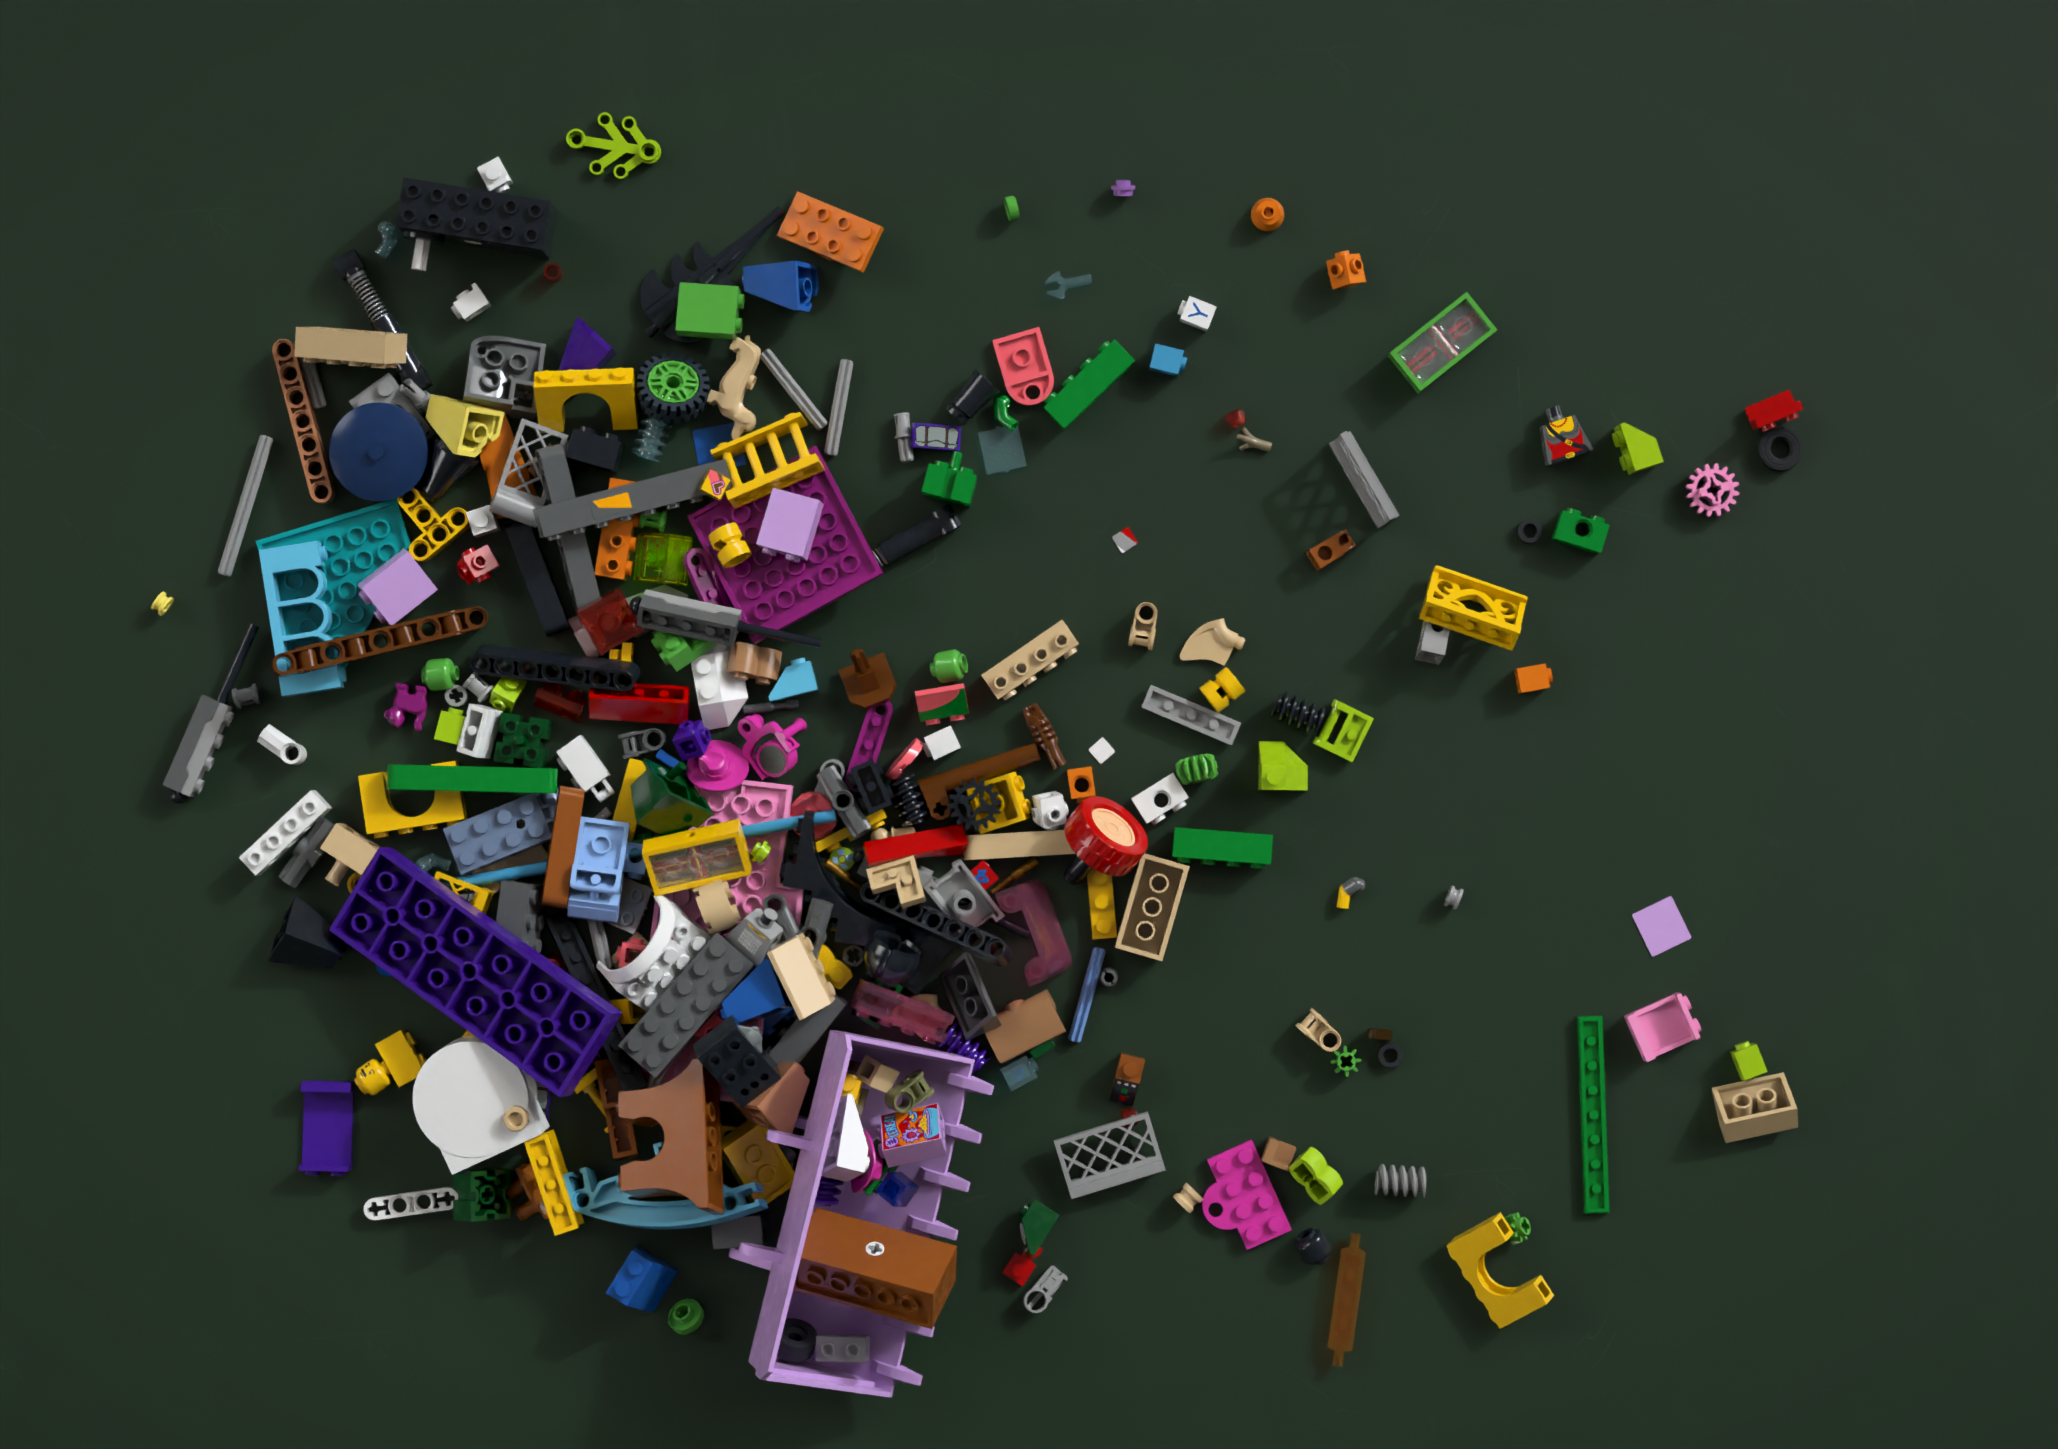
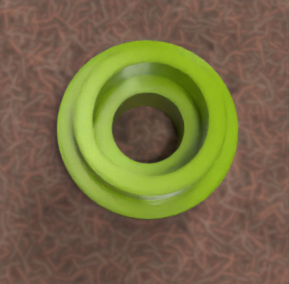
[750,840,772,864]

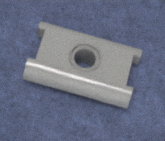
[923,859,1005,933]

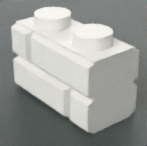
[456,703,503,759]

